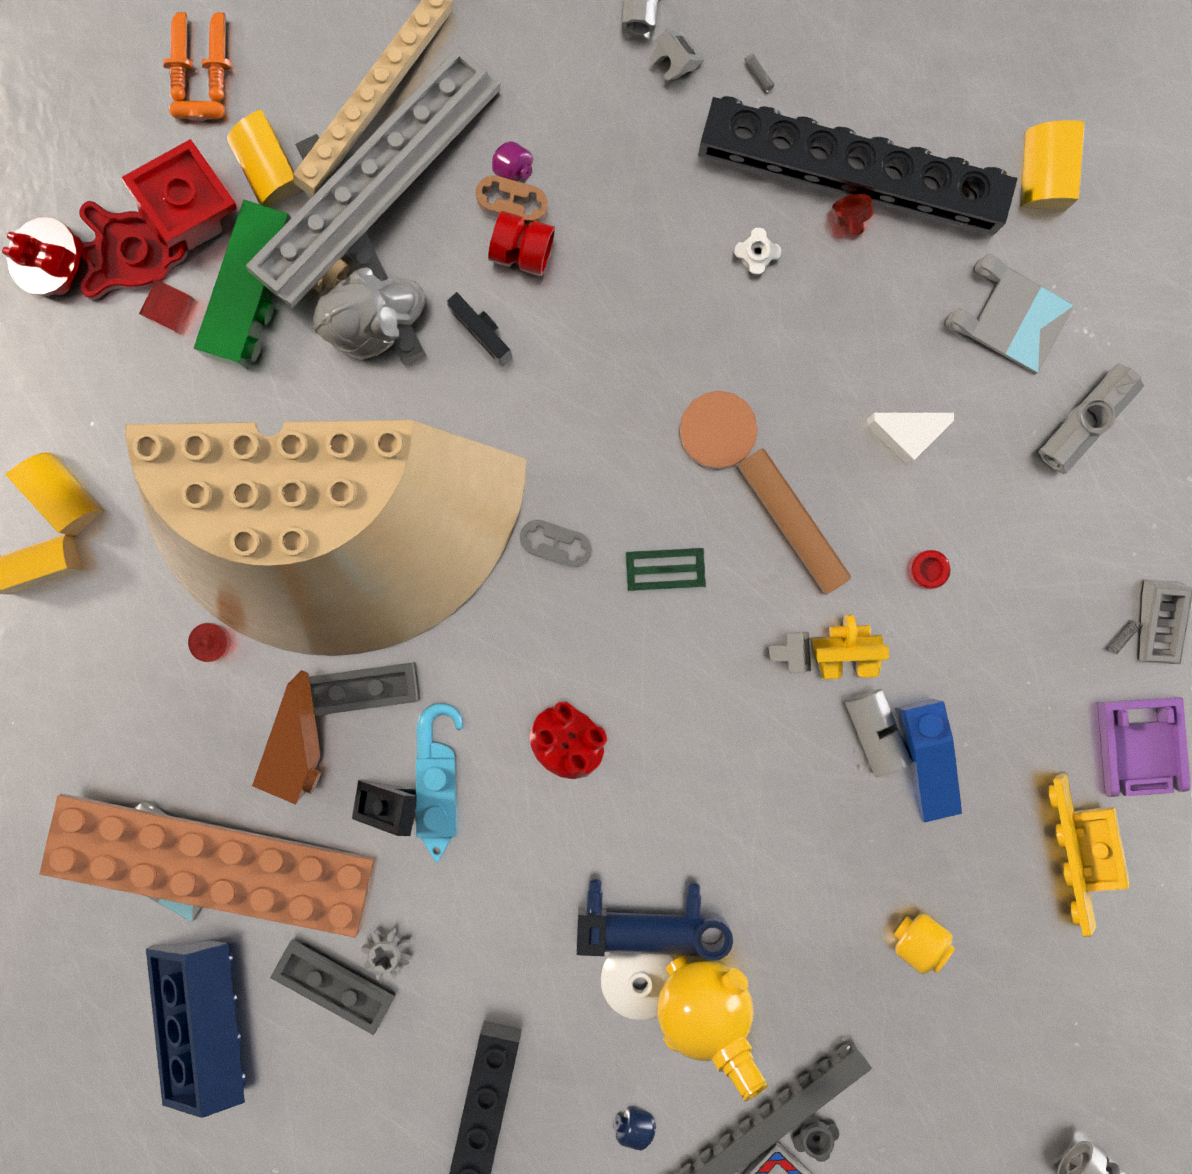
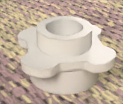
[734,228,781,275]

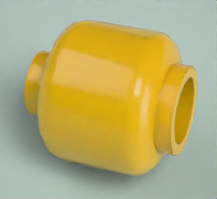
[893,913,955,974]

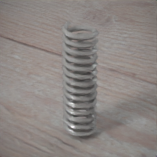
[744,54,775,92]
[1108,620,1142,654]

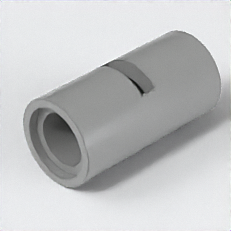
[845,689,912,777]

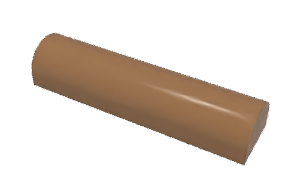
[737,448,851,595]

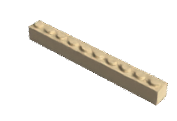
[293,0,453,196]

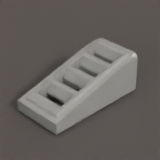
[1139,579,1192,664]

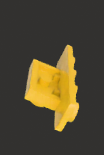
[1049,773,1130,937]

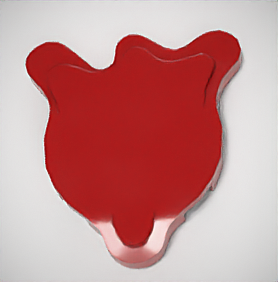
[79,201,188,300]

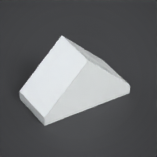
[867,413,954,464]

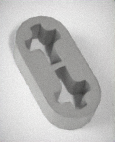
[520,520,592,568]

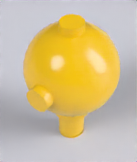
[657,956,768,1101]

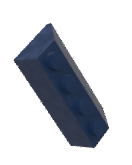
[146,940,246,1118]

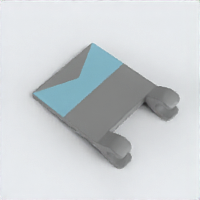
[945,254,1074,374]

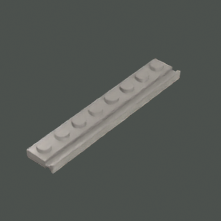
[246,47,501,309]

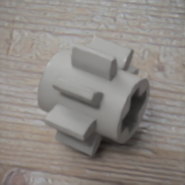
[361,928,411,980]

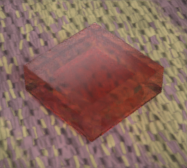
[139,279,194,333]

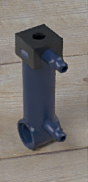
[576,879,733,961]

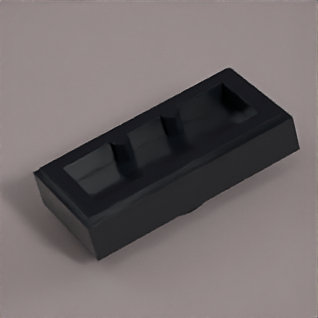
[447,292,513,366]

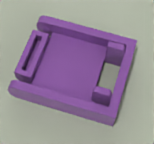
[1098,697,1190,797]

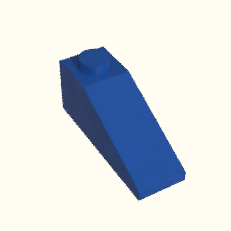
[895,699,962,823]

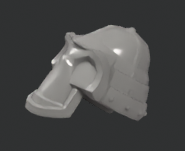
[313,267,425,361]

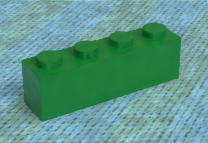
[194,199,291,370]

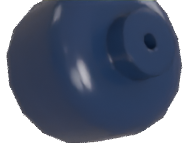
[613,1106,656,1151]

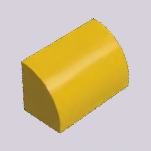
[227,109,304,208]
[1020,120,1085,211]
[5,452,104,536]
[0,534,84,595]

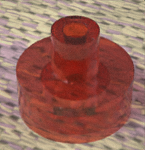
[832,194,874,235]
[188,623,231,662]

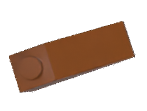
[252,670,321,805]

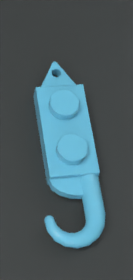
[416,703,463,862]

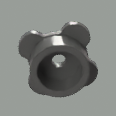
[793,1114,840,1162]

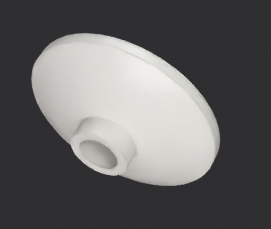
[601,952,674,1020]

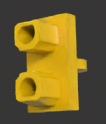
[811,614,889,679]

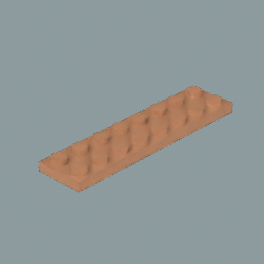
[39,794,374,938]

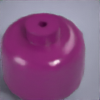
[492,141,533,182]

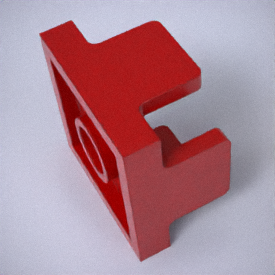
[121,139,237,250]

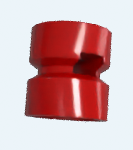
[488,211,555,276]

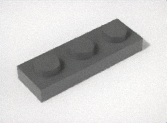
[309,662,419,716]
[270,939,395,1035]

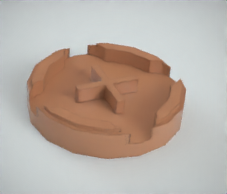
[680,391,758,469]

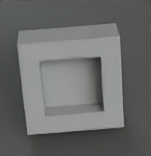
[650,29,704,80]
[769,632,811,673]

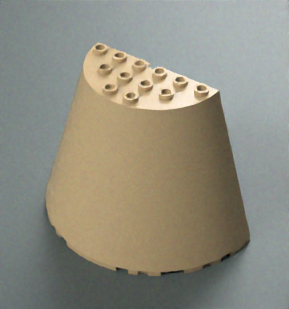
[125,420,526,656]

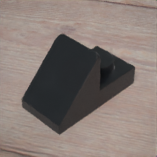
[352,780,417,836]

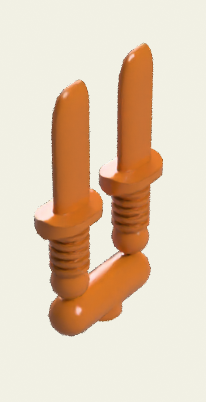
[163,12,231,122]

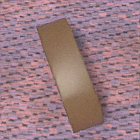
[476,175,548,225]

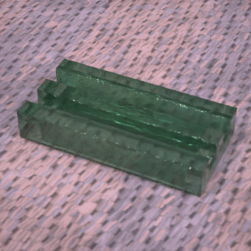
[626,548,706,591]

